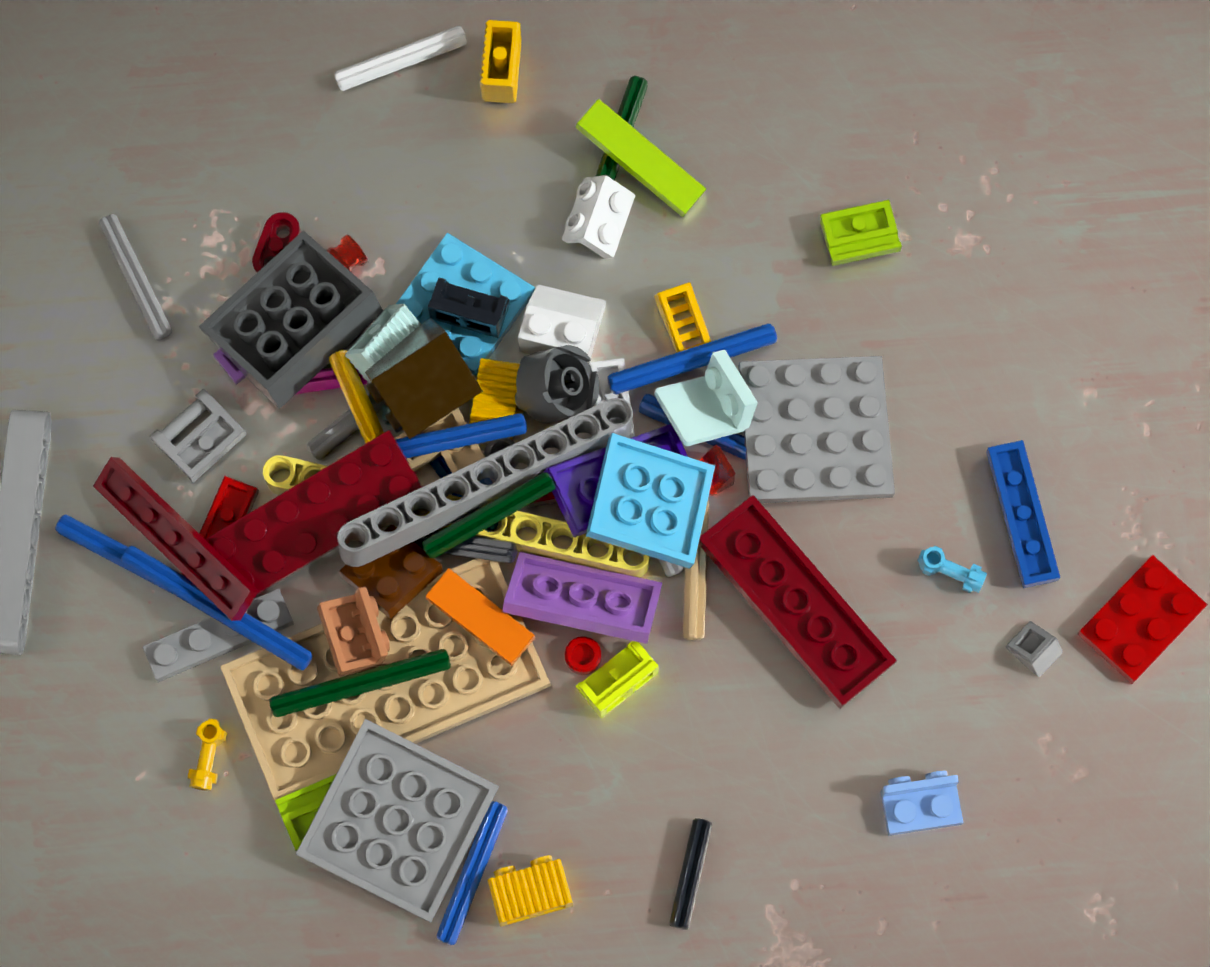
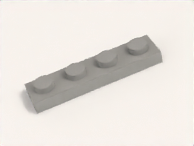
[143,589,294,683]

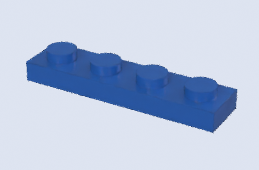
[986,440,1061,589]

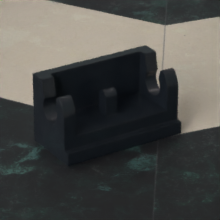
[428,277,510,338]

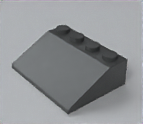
[199,230,383,409]

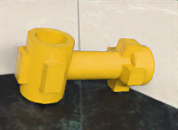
[187,718,227,791]

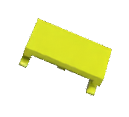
[576,641,659,718]

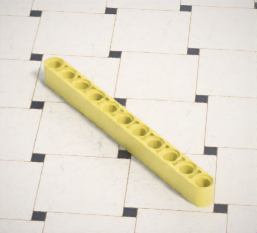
[263,455,650,578]

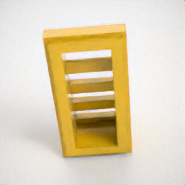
[654,282,711,353]

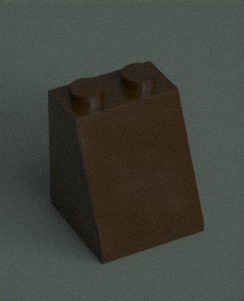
[365,318,483,439]

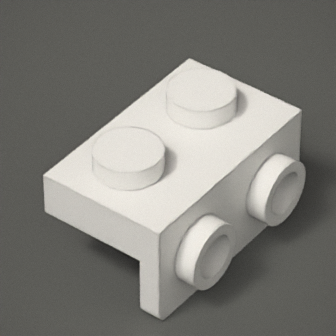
[562,175,635,258]

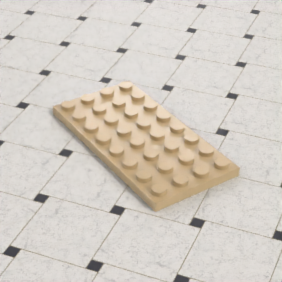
[220,558,551,801]

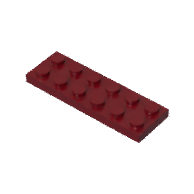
[205,430,423,596]
[698,495,897,709]

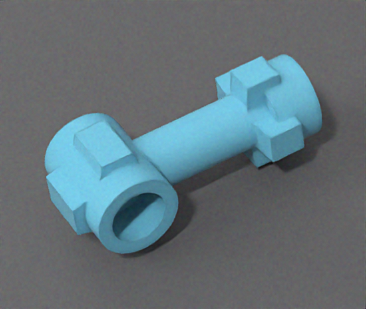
[917,545,987,593]

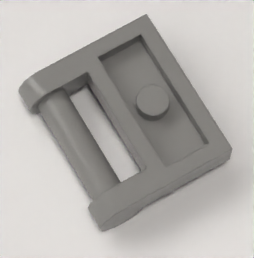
[150,389,247,483]

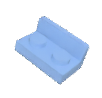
[880,771,964,836]

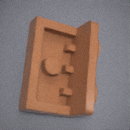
[317,587,390,676]

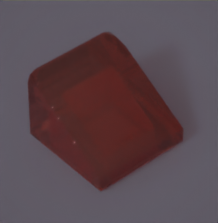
[699,445,736,496]

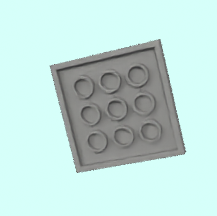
[738,356,895,503]
[296,719,499,922]

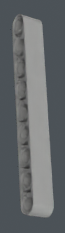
[337,398,633,567]

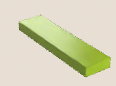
[575,99,706,217]

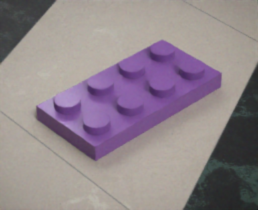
[503,552,662,644]

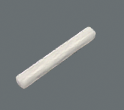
[335,26,467,91]

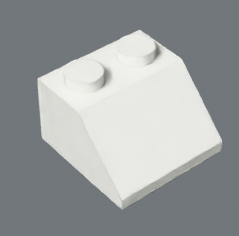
[518,284,606,364]

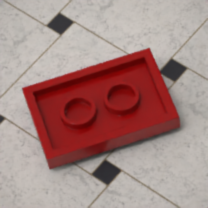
[1077,555,1208,684]

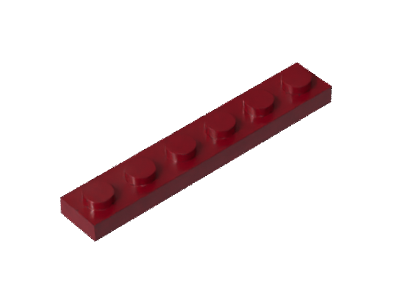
[93,457,259,621]

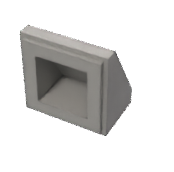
[1006,621,1063,677]

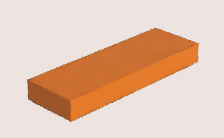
[425,568,535,666]

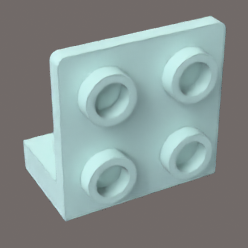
[654,350,758,446]

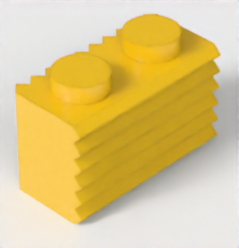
[480,20,522,103]
[469,358,524,440]
[487,855,573,927]

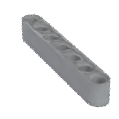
[0,410,52,655]

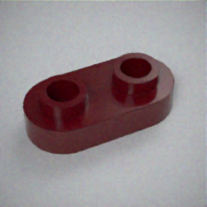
[252,212,301,273]

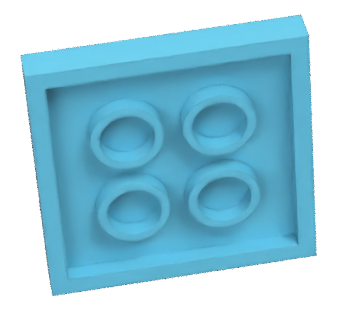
[396,233,535,376]
[586,433,715,569]

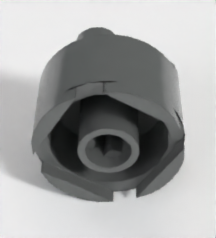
[515,345,599,423]

